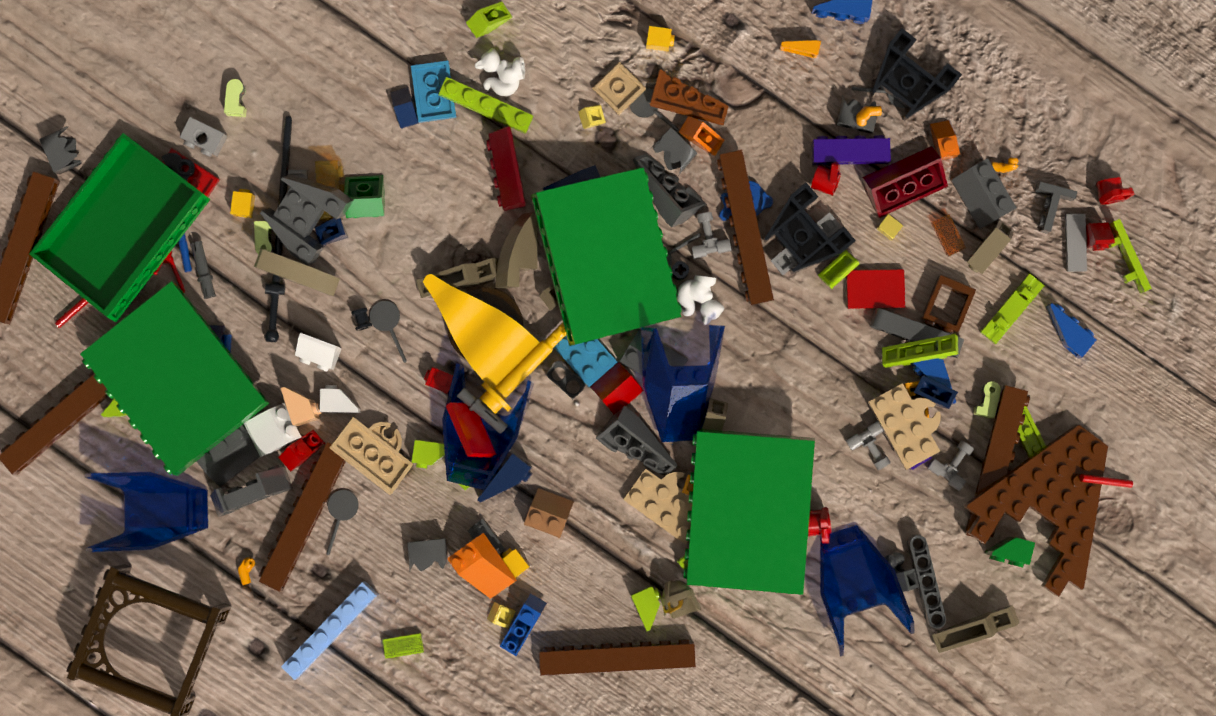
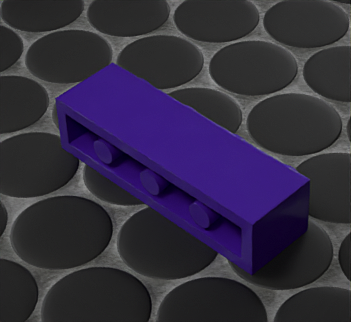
[812,135,891,165]

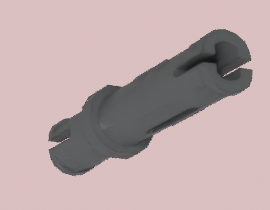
[190,241,216,299]
[457,387,508,434]

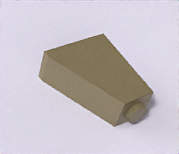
[967,220,1014,274]
[695,398,728,453]

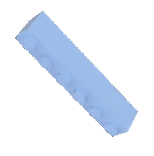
[281,581,379,680]

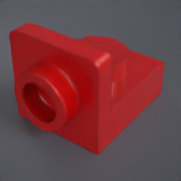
[424,367,455,394]

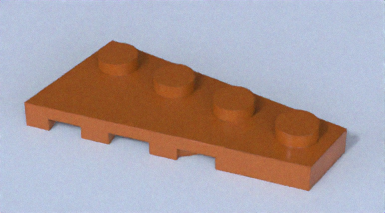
[650,69,728,126]

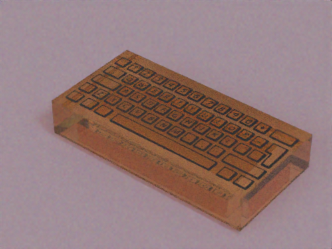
[932,214,966,257]

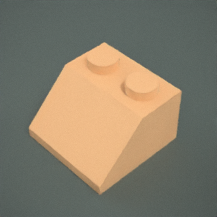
[281,387,322,426]

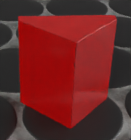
[590,362,644,414]

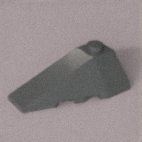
[633,153,706,228]
[596,406,677,476]

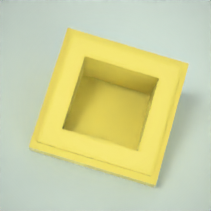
[579,105,606,129]
[877,214,903,241]
[487,602,516,629]

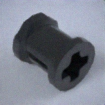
[672,261,689,280]
[351,308,372,331]

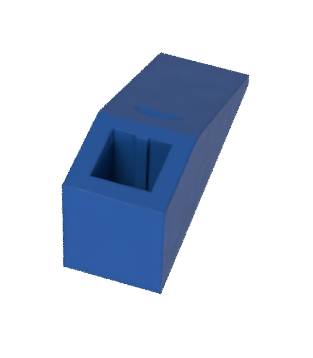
[811,0,873,24]
[1046,303,1097,359]
[911,358,956,405]
[500,593,547,656]

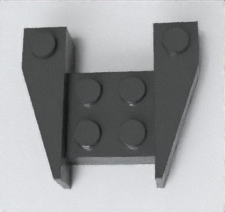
[260,174,354,266]
[210,465,293,517]

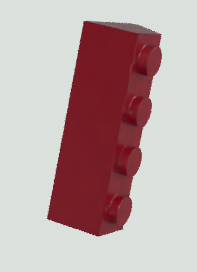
[486,126,526,211]
[862,146,948,218]

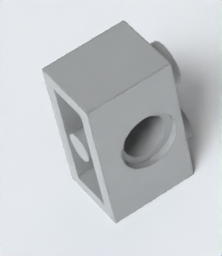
[180,117,228,157]

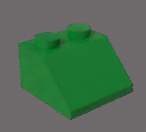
[344,175,385,218]

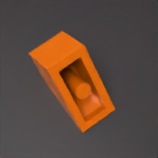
[679,116,725,156]
[930,120,960,160]

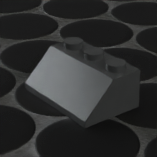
[951,158,1017,230]
[619,330,688,392]
[197,424,260,487]

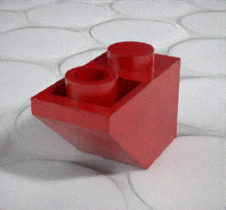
[1086,222,1115,251]
[278,429,325,472]

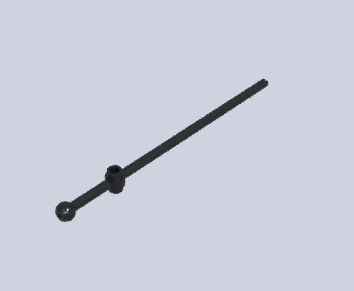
[264,116,292,343]

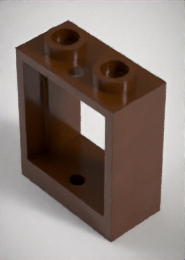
[920,275,976,334]

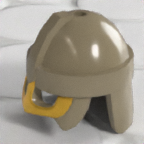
[661,580,701,619]

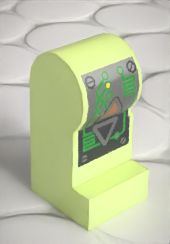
[224,79,247,117]
[254,221,274,254]
[973,381,1001,419]

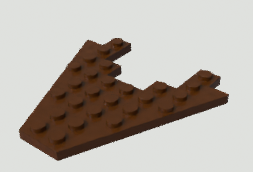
[963,425,1108,597]

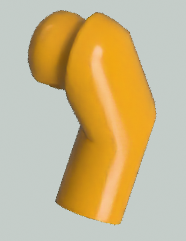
[856,106,882,126]
[991,157,1019,173]
[238,557,255,586]

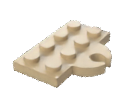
[868,383,941,470]
[329,417,413,495]
[623,468,692,545]

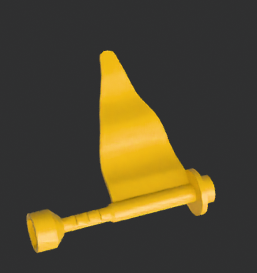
[423,274,566,414]

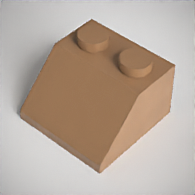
[524,488,574,538]

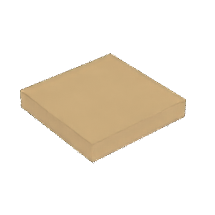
[592,62,646,115]

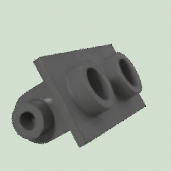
[467,519,505,554]

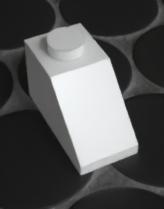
[320,385,361,413]

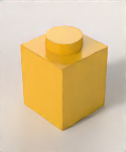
[646,26,675,52]
[230,189,255,218]
[502,548,530,578]

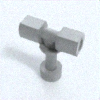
[692,212,732,259]
[846,421,891,470]
[927,440,974,491]

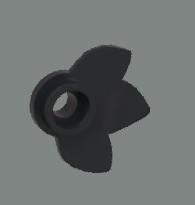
[162,153,195,181]

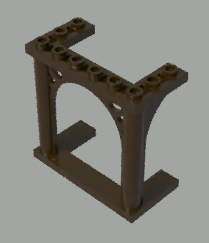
[66,564,232,716]

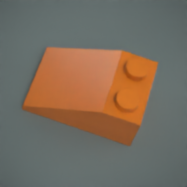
[447,533,517,599]

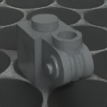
[882,552,920,594]

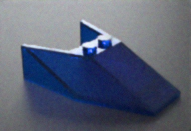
[642,325,725,442]
[442,363,534,490]
[85,472,208,552]
[820,525,915,657]

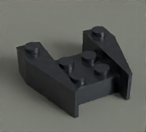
[870,28,962,121]
[763,183,856,274]

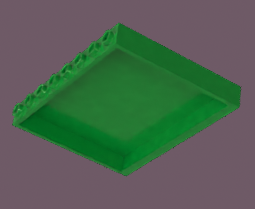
[29,133,211,322]
[531,167,682,346]
[80,281,269,476]
[684,429,815,595]

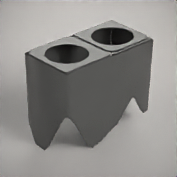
[836,95,881,134]
[39,126,82,175]
[652,128,697,176]
[546,361,586,400]
[408,538,450,572]

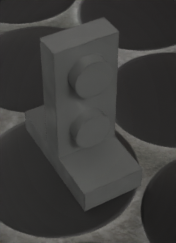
[1035,181,1078,234]

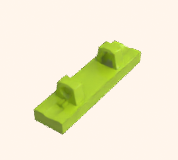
[1109,219,1152,293]
[980,274,1044,345]
[882,334,958,368]

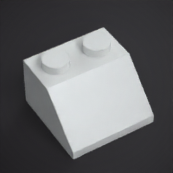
[295,333,342,372]
[244,403,301,457]

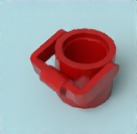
[811,162,841,196]
[1096,177,1135,205]
[808,507,831,543]

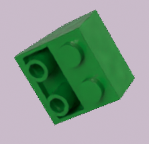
[985,536,1035,568]

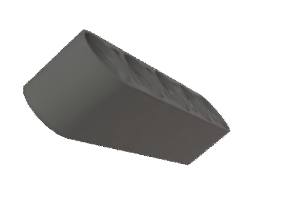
[870,308,964,358]
[907,535,946,628]

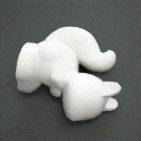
[475,48,525,96]
[677,275,725,325]

